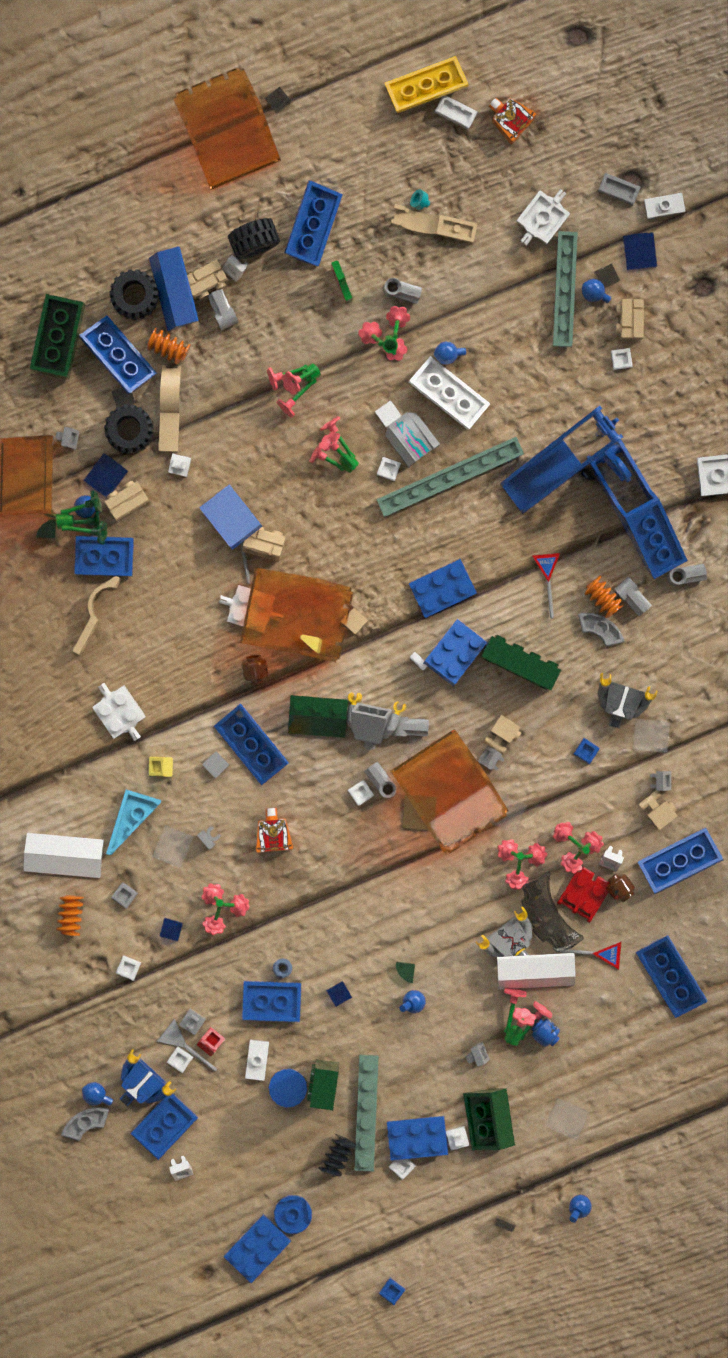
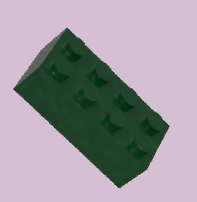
[29,294,86,380]
[480,635,561,691]
[307,1059,339,1111]

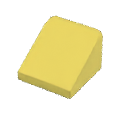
[300,635,322,653]
[149,757,173,777]

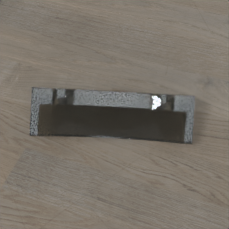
[521,871,584,952]

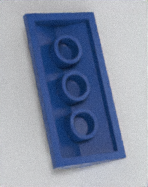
[284,180,343,267]
[149,247,199,332]
[79,315,157,395]
[214,704,289,785]
[638,828,724,894]
[636,935,708,1018]

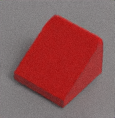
[196,1027,225,1056]

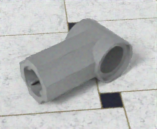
[383,278,422,304]
[208,289,239,330]
[667,564,707,586]
[613,577,652,616]
[390,717,429,736]
[364,761,397,798]

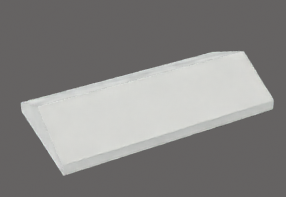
[408,356,490,430]
[24,833,104,878]
[497,953,576,990]

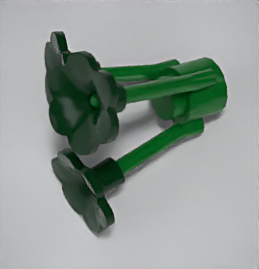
[56,490,108,545]

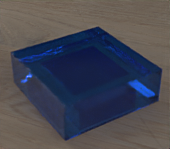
[160,918,183,941]
[326,980,352,1007]

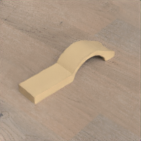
[390,204,477,243]
[159,365,182,452]
[73,576,122,655]

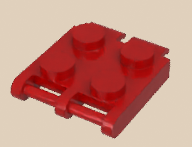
[557,867,609,923]

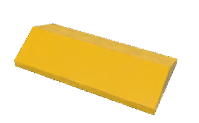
[385,56,469,113]

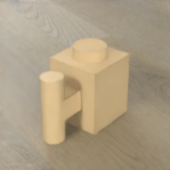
[483,715,521,755]
[639,791,677,830]

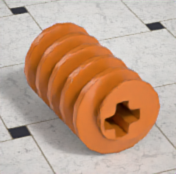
[147,327,191,364]
[584,575,623,618]
[56,895,84,936]

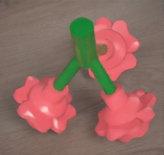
[553,822,604,874]
[498,839,547,890]
[201,883,249,935]

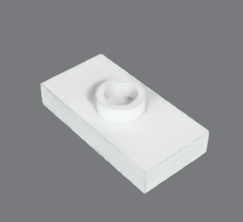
[435,95,477,130]
[644,193,685,219]
[245,1039,269,1081]

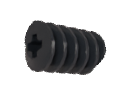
[318,1134,356,1177]

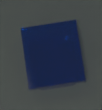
[623,232,657,270]
[83,453,129,498]

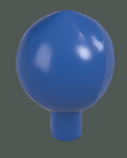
[582,279,611,303]
[434,341,466,365]
[74,495,96,518]
[399,990,426,1014]
[82,1082,113,1106]
[569,1195,592,1223]

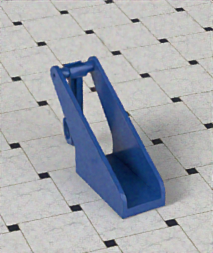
[500,406,623,514]
[586,439,688,579]

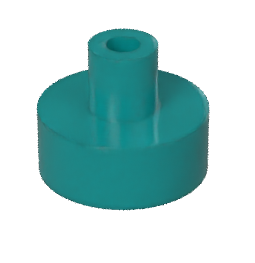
[410,189,430,210]

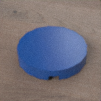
[269,1068,307,1107]
[274,1195,312,1234]

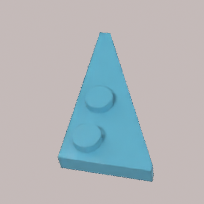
[106,789,162,855]

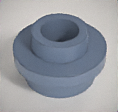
[273,958,292,978]

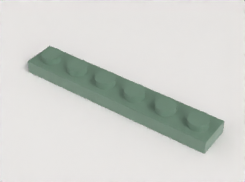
[553,231,578,348]
[355,1054,379,1171]

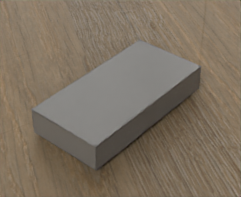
[598,173,641,206]

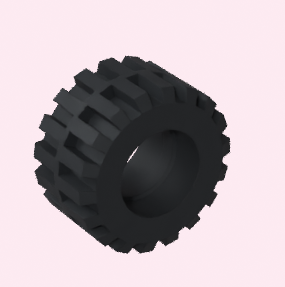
[228,218,281,259]
[109,269,159,320]
[104,404,154,454]

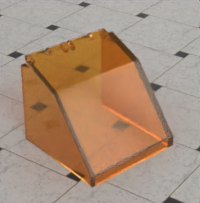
[173,67,281,190]
[0,435,61,519]
[240,568,353,663]
[391,729,509,854]

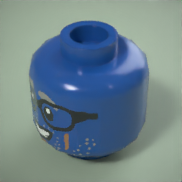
[531,1018,560,1047]

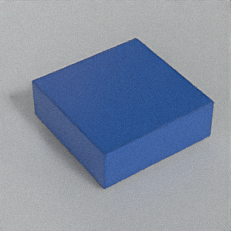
[573,738,600,764]
[379,1277,406,1305]

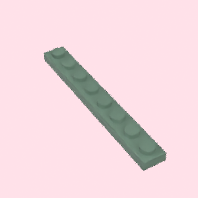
[377,437,524,517]

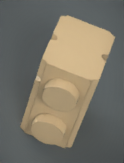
[187,259,228,300]
[616,299,644,340]
[105,481,150,522]
[242,527,286,562]

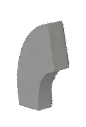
[578,613,625,647]
[61,1107,109,1141]

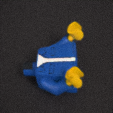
[120,1049,176,1106]

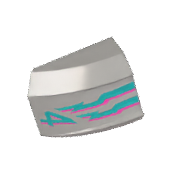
[385,412,440,468]

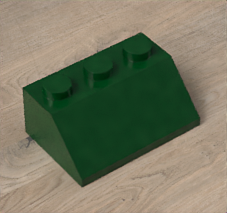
[288,695,348,738]
[463,1088,515,1150]

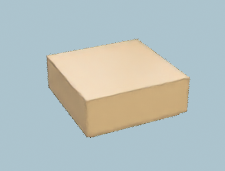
[341,608,368,634]

